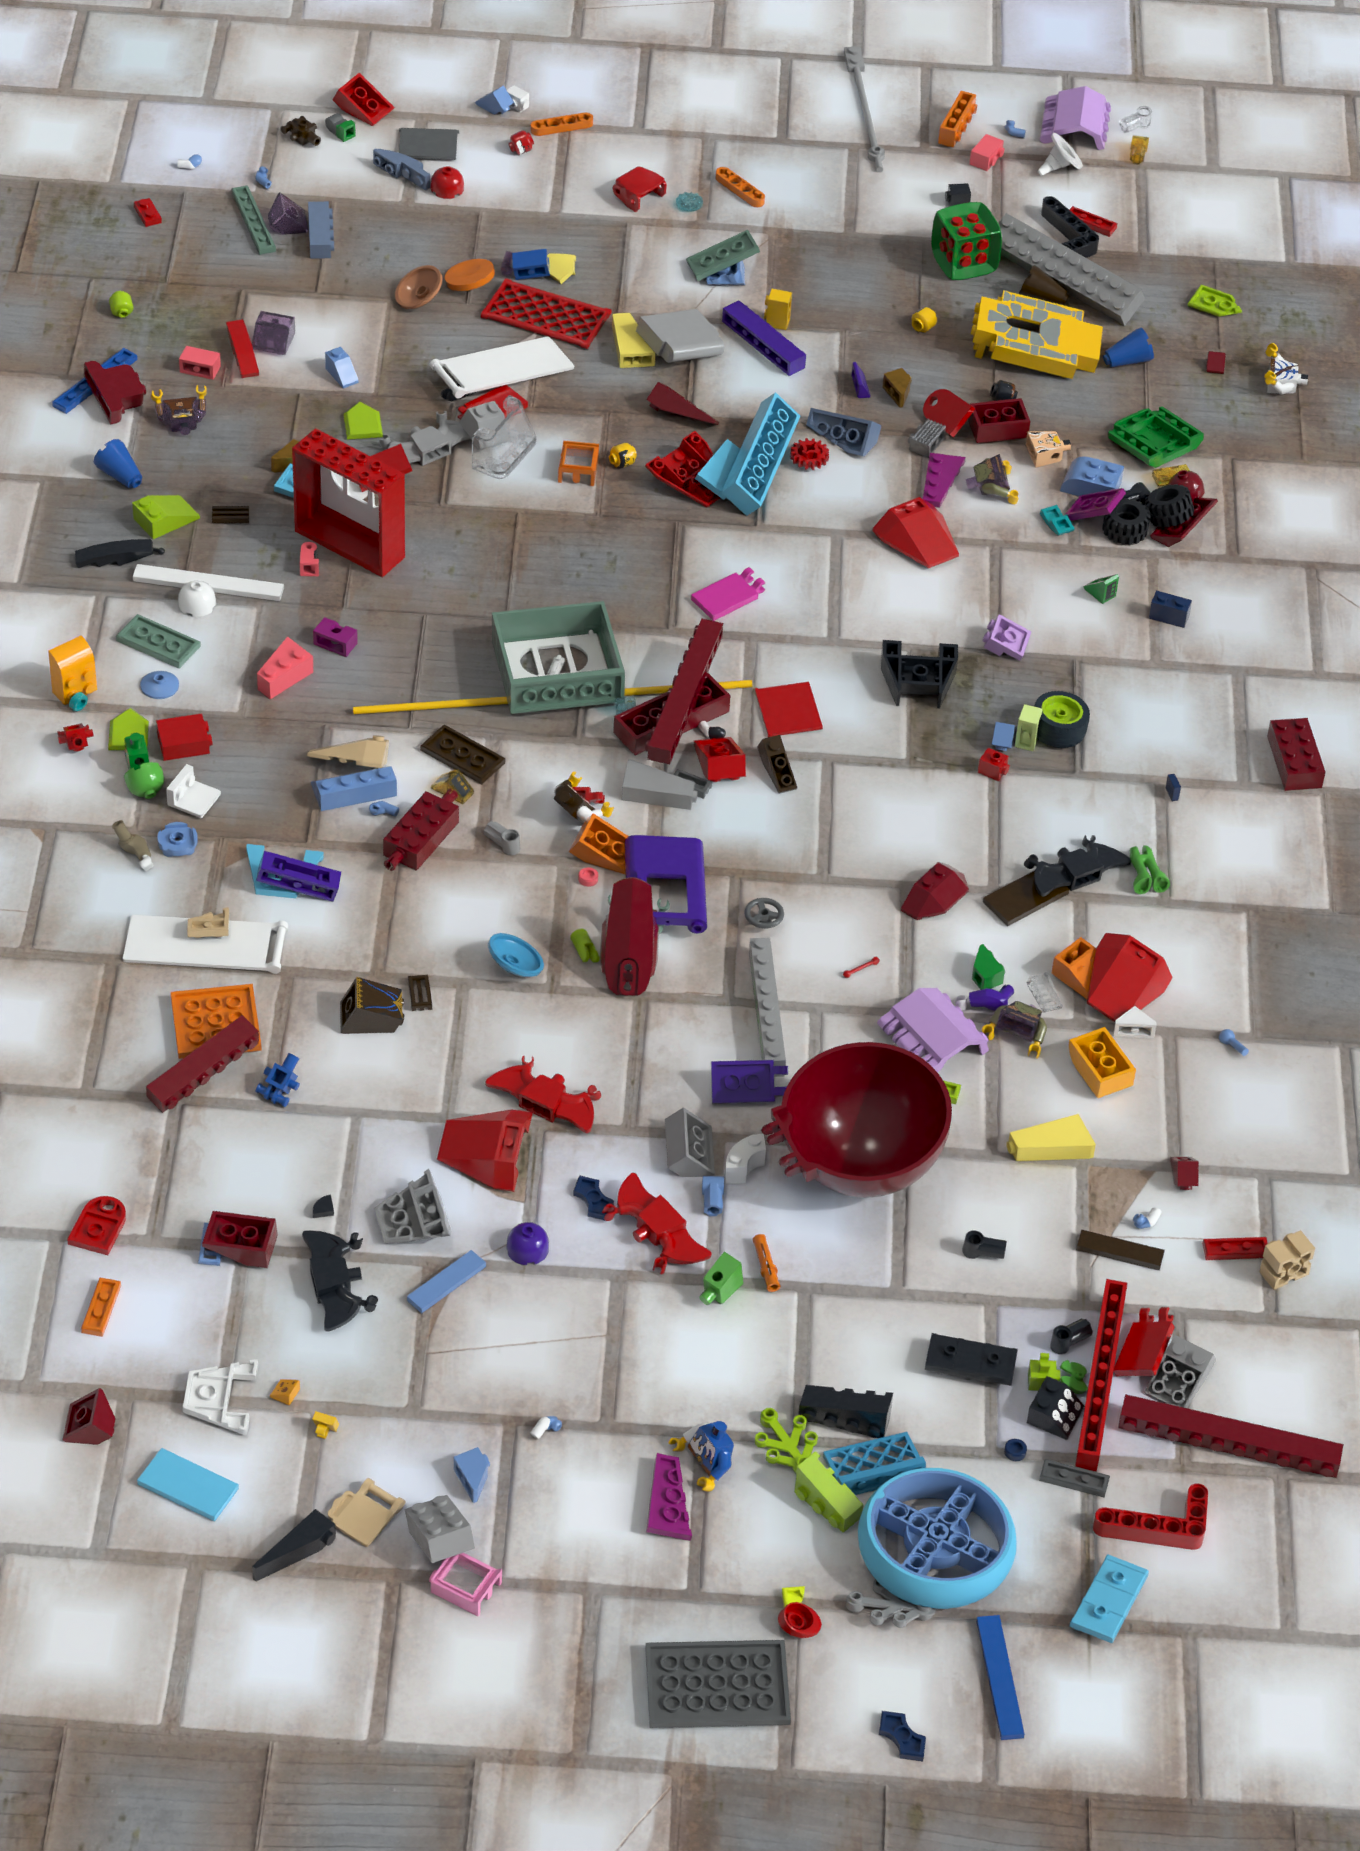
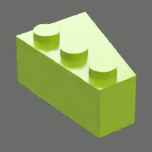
[794,1451,863,1533]

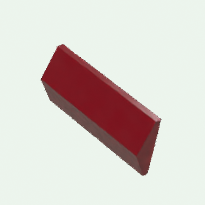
[1150,497,1218,547]

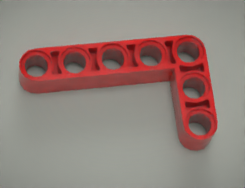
[1093,1483,1208,1550]

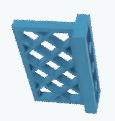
[823,1432,926,1495]

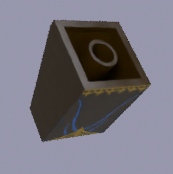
[340,977,405,1034]

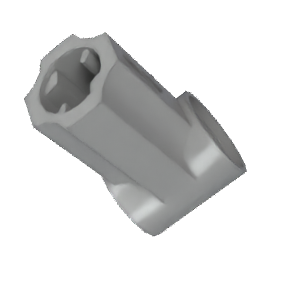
[484,821,520,855]

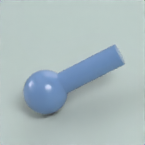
[1219,1029,1249,1056]

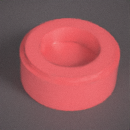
[578,867,598,887]

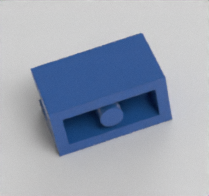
[512,249,550,280]

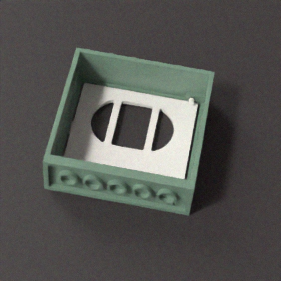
[492,601,625,714]

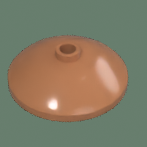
[395,265,442,309]

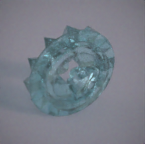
[676,191,703,211]

